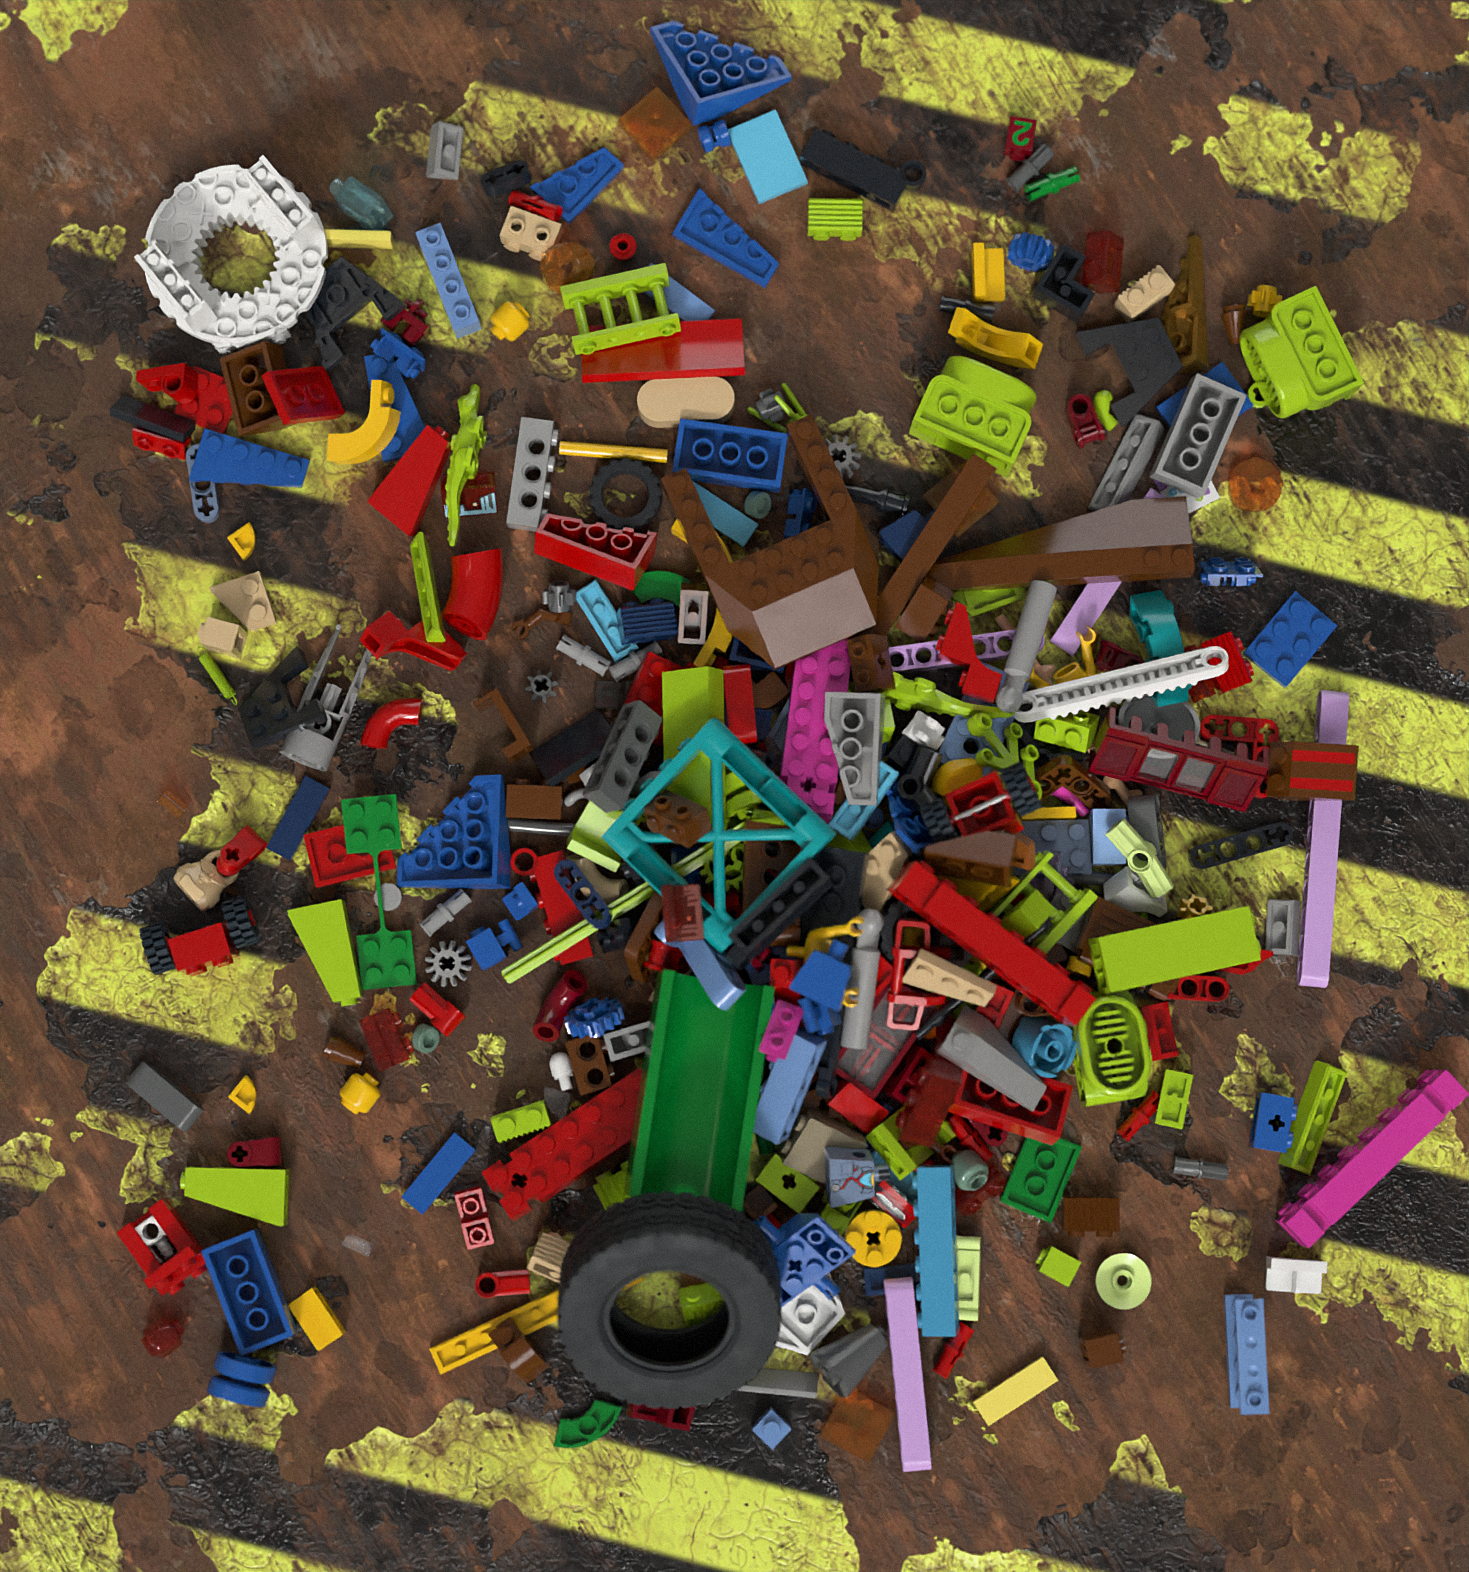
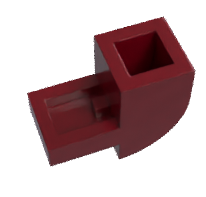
[626,1403,695,1431]

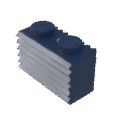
[616,599,678,645]

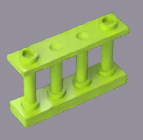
[560,263,681,355]
[987,851,1098,954]

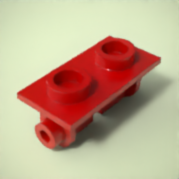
[132,426,191,460]

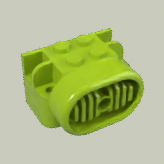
[1240,286,1364,419]
[909,356,1037,477]
[1067,989,1152,1107]

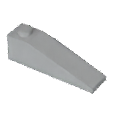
[824,692,885,806]
[936,1005,1047,1112]

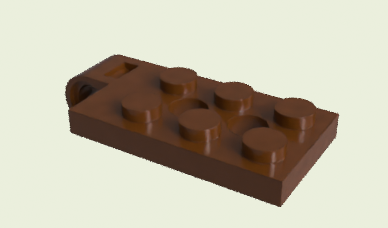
[741,820,800,947]

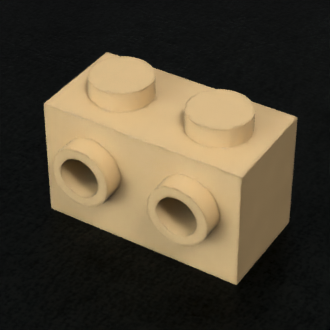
[500,206,563,261]

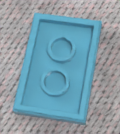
[728,110,808,204]

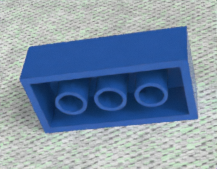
[672,418,788,493]
[201,1228,298,1356]

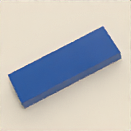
[402,1132,476,1215]

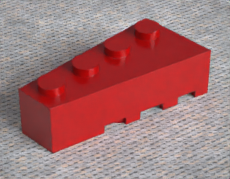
[534,513,657,591]

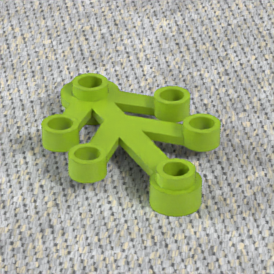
[967,713,1042,799]

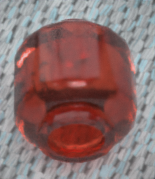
[140,1316,184,1358]

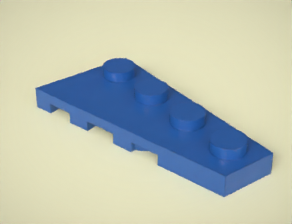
[673,188,779,289]
[364,354,425,463]
[189,429,310,488]

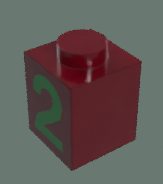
[1003,116,1037,161]

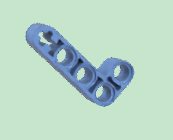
[654,908,746,1010]

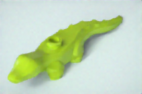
[445,384,487,546]
[847,672,1014,719]

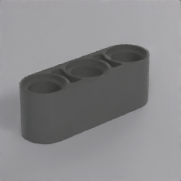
[1128,794,1166,873]
[125,1060,204,1132]

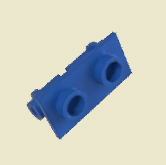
[371,328,425,379]
[783,488,817,539]

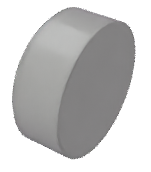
[374,883,403,911]

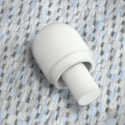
[549,1052,573,1091]

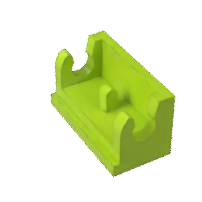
[1155,1069,1193,1130]

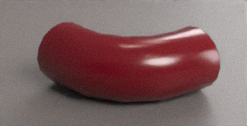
[532,970,588,1042]

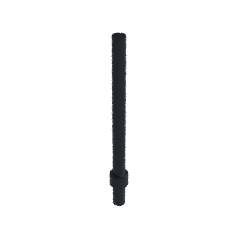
[913,925,1047,1040]

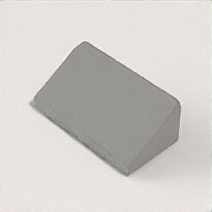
[426,121,463,180]
[1265,899,1300,956]

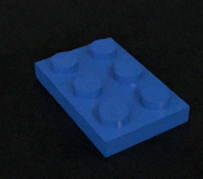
[1243,591,1337,688]

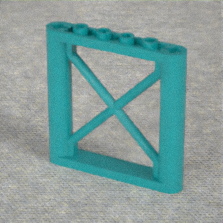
[602,717,836,955]

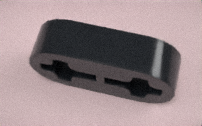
[481,160,532,197]

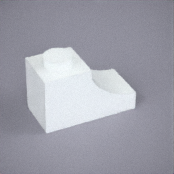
[1103,866,1168,917]

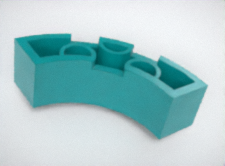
[1129,590,1192,707]

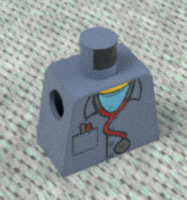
[825,1147,890,1207]

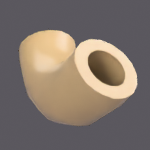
[566,854,630,905]

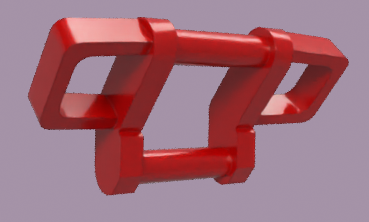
[887,918,951,1030]

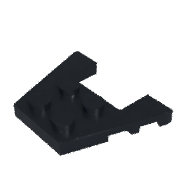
[307,257,408,371]
[1075,318,1184,427]
[238,646,328,749]

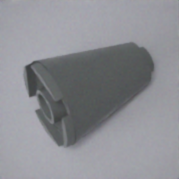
[810,1324,888,1399]

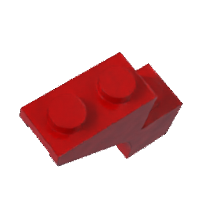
[936,602,1002,705]
[359,610,467,671]

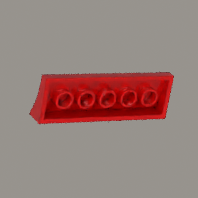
[581,318,745,383]

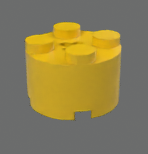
[845,1209,902,1267]

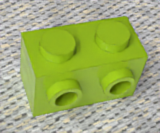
[1034,710,1099,753]

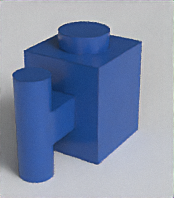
[466,919,524,971]
[798,998,842,1036]

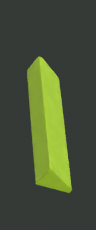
[410,532,446,642]
[1278,1061,1347,1175]

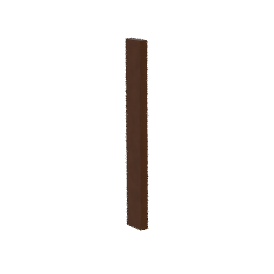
[853,453,997,638]

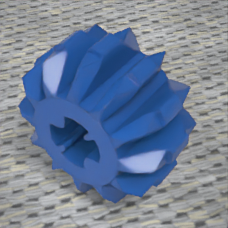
[1007,232,1054,273]

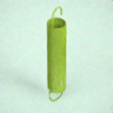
[197,646,237,705]
[742,809,788,826]

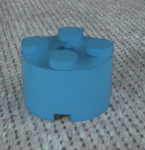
[1011,1016,1077,1078]

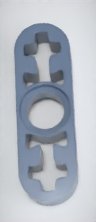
[186,444,220,523]

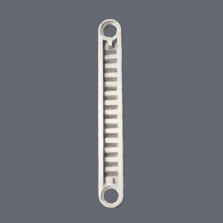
[1013,646,1229,723]

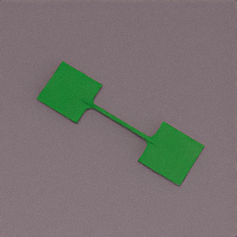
[341,794,417,990]

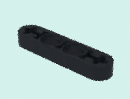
[1188,822,1293,870]

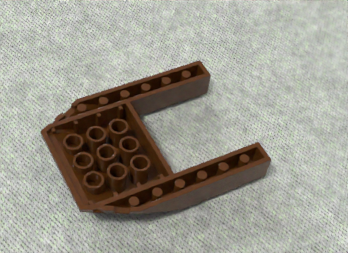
[661,414,879,670]

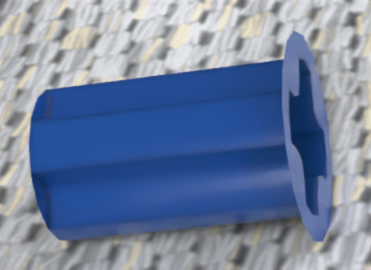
[865,808,884,829]

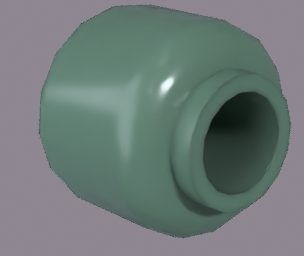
[948,1149,989,1191]

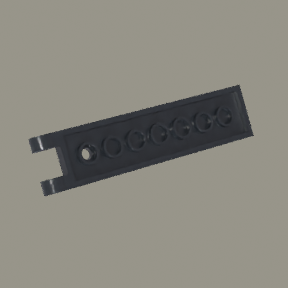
[796,846,869,1099]

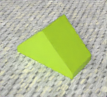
[1000,888,1054,938]

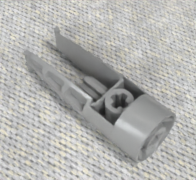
[279,624,372,771]

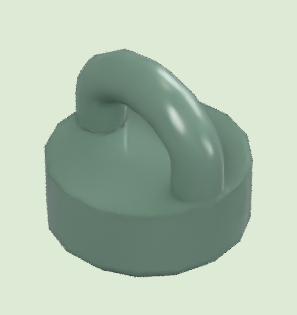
[743,490,771,519]
[412,1023,440,1053]

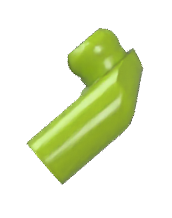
[1093,390,1119,432]

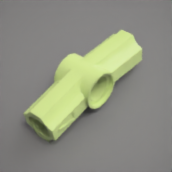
[1105,818,1174,898]

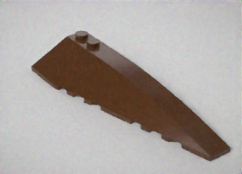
[925,496,1195,592]

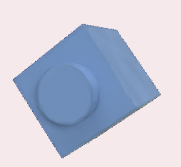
[752,1406,791,1449]

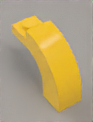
[948,307,1043,369]
[327,380,401,465]

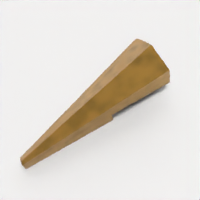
[1161,235,1209,374]

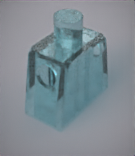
[329,177,393,231]

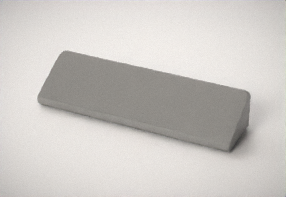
[1088,414,1164,511]
[737,1368,818,1398]

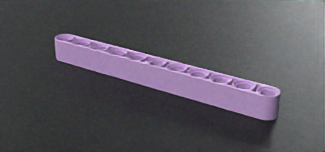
[1297,690,1349,988]

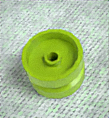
[725,772,773,830]

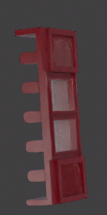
[1088,707,1269,812]

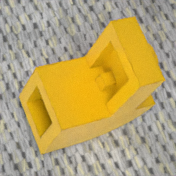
[931,758,983,815]

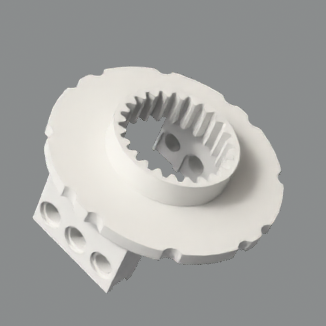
[134,155,328,346]

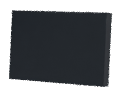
[529,709,612,787]

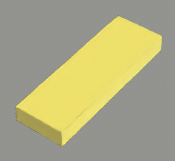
[324,229,394,249]
[973,1356,1058,1426]

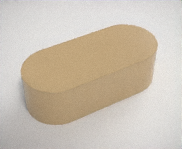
[637,377,735,428]

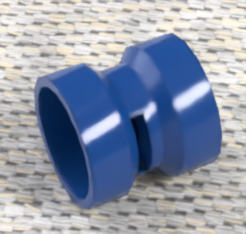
[697,119,731,153]

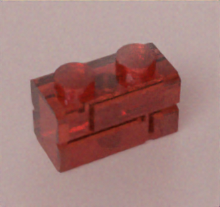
[1082,231,1124,294]
[359,1008,415,1072]

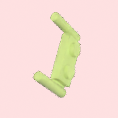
[956,1236,981,1321]

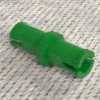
[1024,166,1080,201]

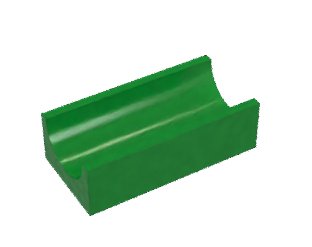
[623,969,775,1213]

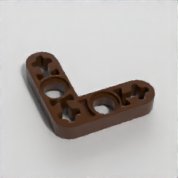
[1012,755,1112,810]
[624,891,670,984]

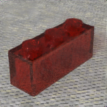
[896,1058,962,1148]

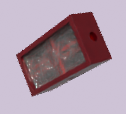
[836,982,937,1099]

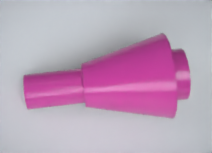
[1046,776,1090,817]

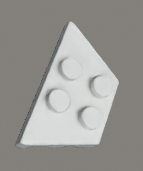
[776,1272,845,1355]

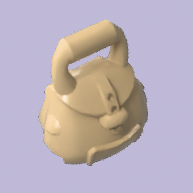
[174,850,239,911]

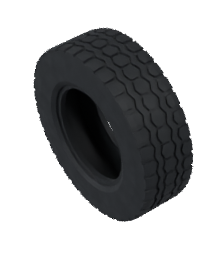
[557,1191,781,1409]

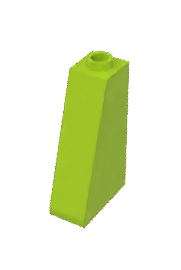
[287,899,364,1007]
[180,1167,290,1226]

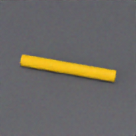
[559,441,668,463]

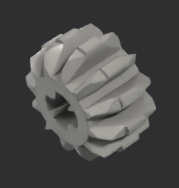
[824,435,861,480]
[425,941,472,987]

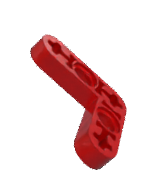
[1199,715,1279,799]

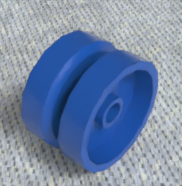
[207,1351,277,1407]

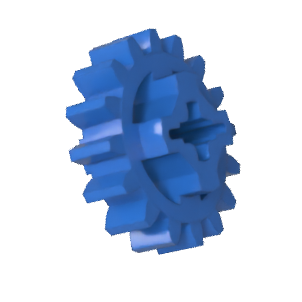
[564,997,625,1038]

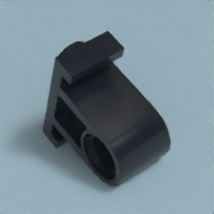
[597,915,659,954]

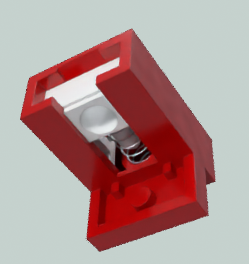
[116,1198,208,1296]

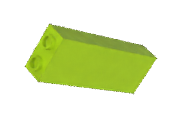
[662,666,727,830]
[1088,906,1261,994]

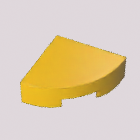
[227,522,256,560]
[228,1075,257,1114]

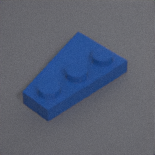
[530,147,624,225]

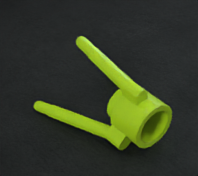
[747,383,807,438]

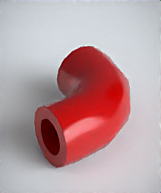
[360,698,423,749]

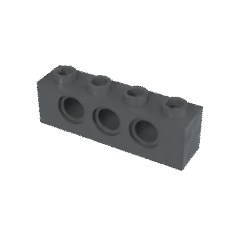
[582,700,663,813]

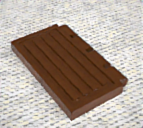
[1075,897,1180,1001]

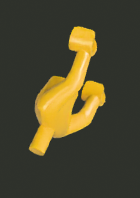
[1026,625,1097,712]
[787,916,864,1007]

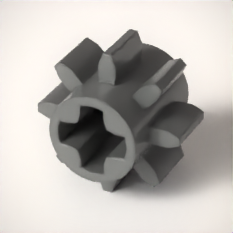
[755,388,785,424]
[542,580,576,612]
[525,669,559,704]

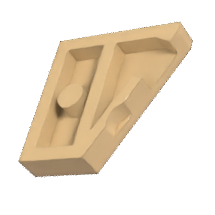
[209,571,277,632]

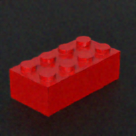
[947,1067,1073,1145]

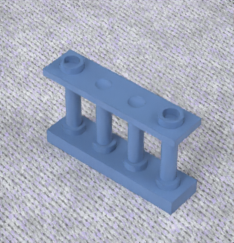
[1223,1294,1269,1415]

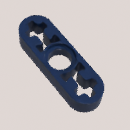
[554,860,612,929]

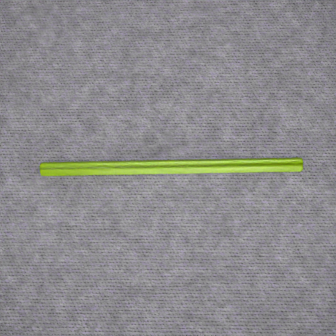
[501,815,753,983]

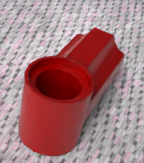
[409,982,466,1037]
[475,1269,530,1298]

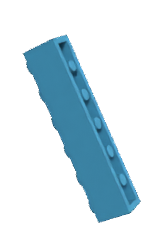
[913,1164,959,1337]

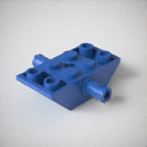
[753,1213,856,1307]

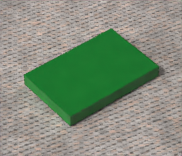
[999,1137,1082,1223]

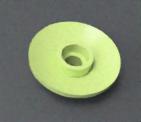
[1096,1253,1151,1309]

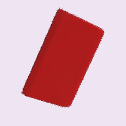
[826,1080,889,1134]

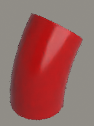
[441,548,503,640]

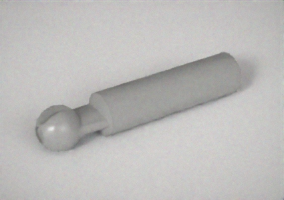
[996,580,1057,713]
[840,908,884,1049]

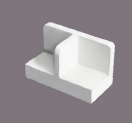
[1265,1256,1327,1294]

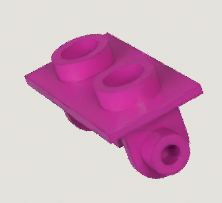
[758,1000,803,1062]

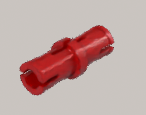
[509,190,563,222]
[1115,1090,1160,1142]
[947,1114,994,1162]
[932,1321,975,1379]

